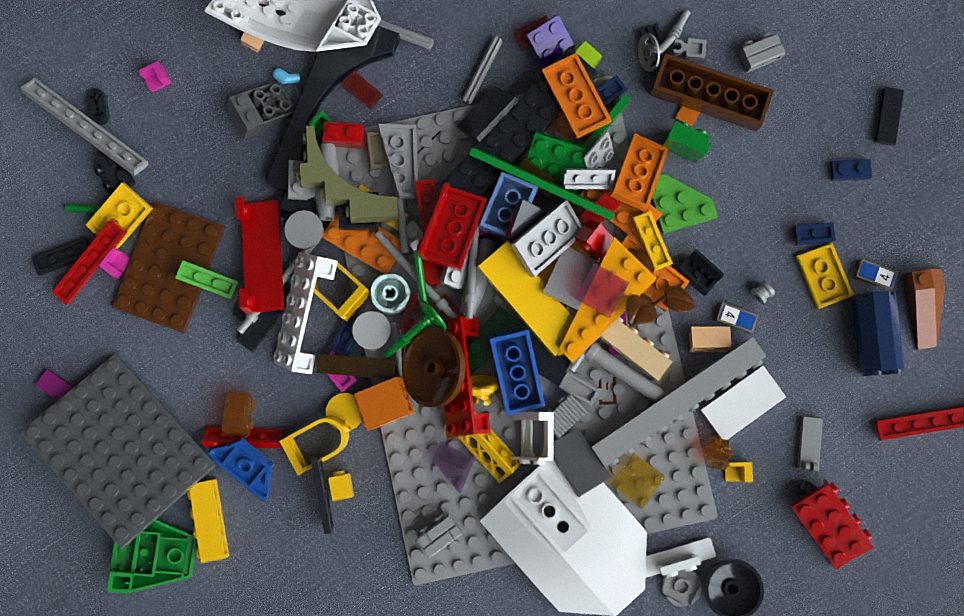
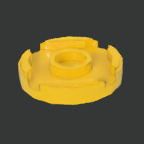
[326,393,362,430]

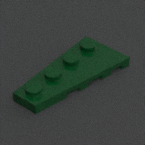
[466,306,530,374]

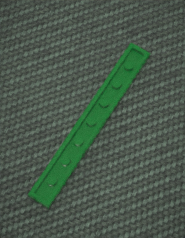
[470,147,615,220]

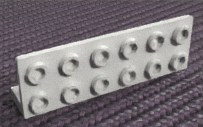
[273,252,338,374]

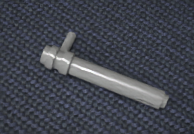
[568,341,666,403]

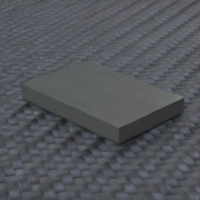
[553,428,611,497]

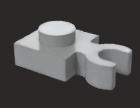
[672,38,707,61]

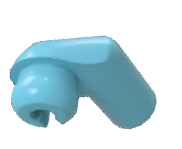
[272,68,300,84]

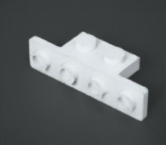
[645,538,716,578]

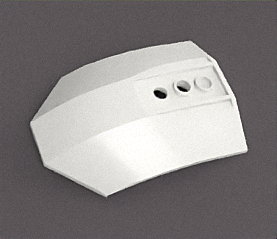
[205,0,381,52]
[480,460,647,616]

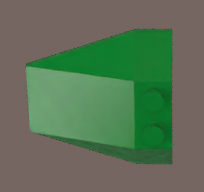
[107,520,197,593]

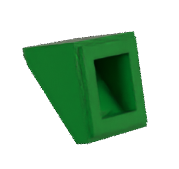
[308,110,332,135]

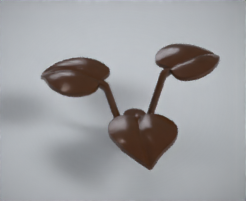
[626,249,695,326]

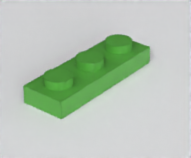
[175,260,238,299]

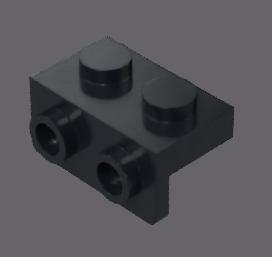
[93,155,135,196]
[676,249,724,296]

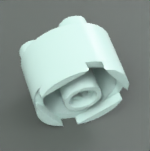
[371,274,411,315]

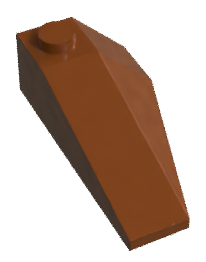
[903,269,945,350]

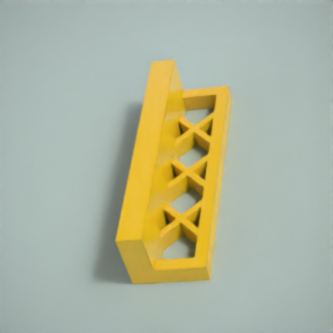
[458,410,521,484]

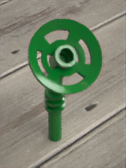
[383,299,447,358]

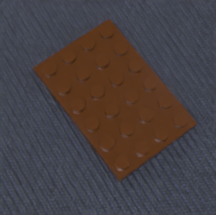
[112,201,226,333]

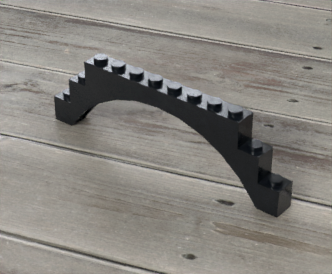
[265,26,401,244]

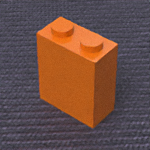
[354,377,415,431]

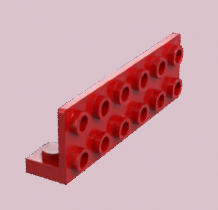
[235,197,284,314]
[434,316,491,438]

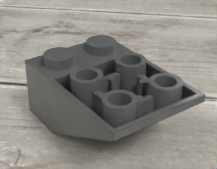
[225,81,295,140]

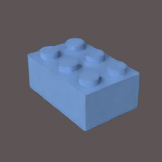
[479,172,538,243]

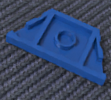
[206,438,273,502]

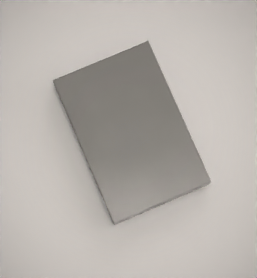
[542,247,599,310]

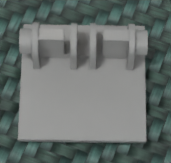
[583,130,614,168]

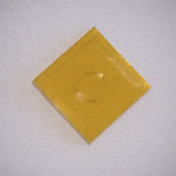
[610,453,666,508]

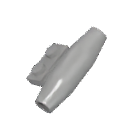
[288,143,339,221]
[439,238,495,316]

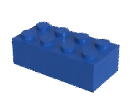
[488,327,545,415]

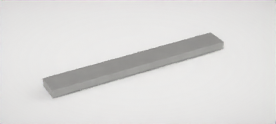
[20,77,148,176]

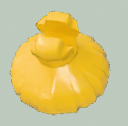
[470,373,499,406]

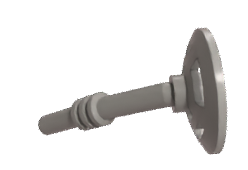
[638,9,690,72]

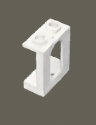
[511,412,553,465]

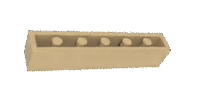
[565,292,672,381]

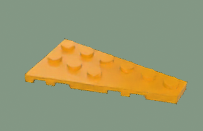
[559,237,657,363]

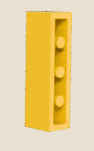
[187,479,229,563]

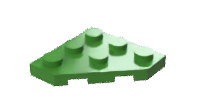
[652,174,718,234]

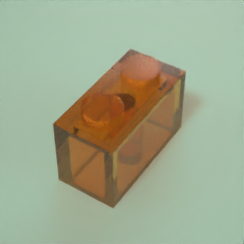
[222,392,256,436]

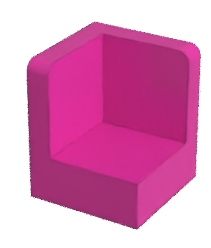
[138,61,172,92]
[98,248,131,279]

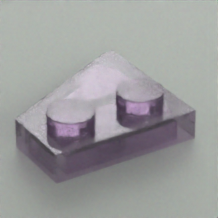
[432,443,476,493]

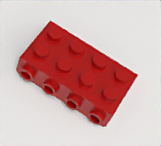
[416,182,487,271]
[790,479,874,569]

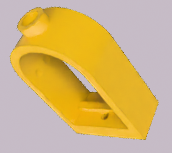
[313,258,371,321]
[279,416,351,475]

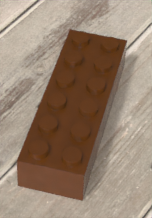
[650,53,774,132]

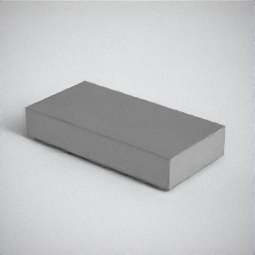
[558,370,601,407]

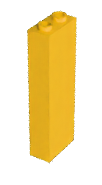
[476,241,574,356]

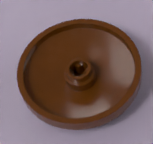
[402,328,466,407]

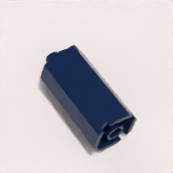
[852,291,904,376]

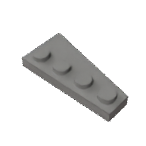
[378,124,418,199]

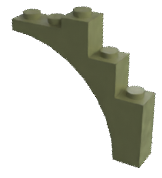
[297,126,398,223]

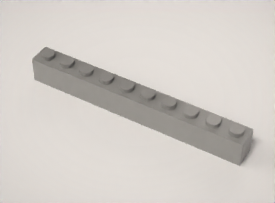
[591,337,767,468]

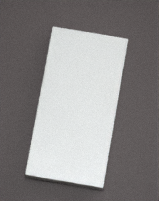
[700,366,786,442]

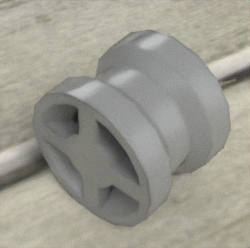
[750,280,775,304]

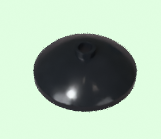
[704,559,764,616]

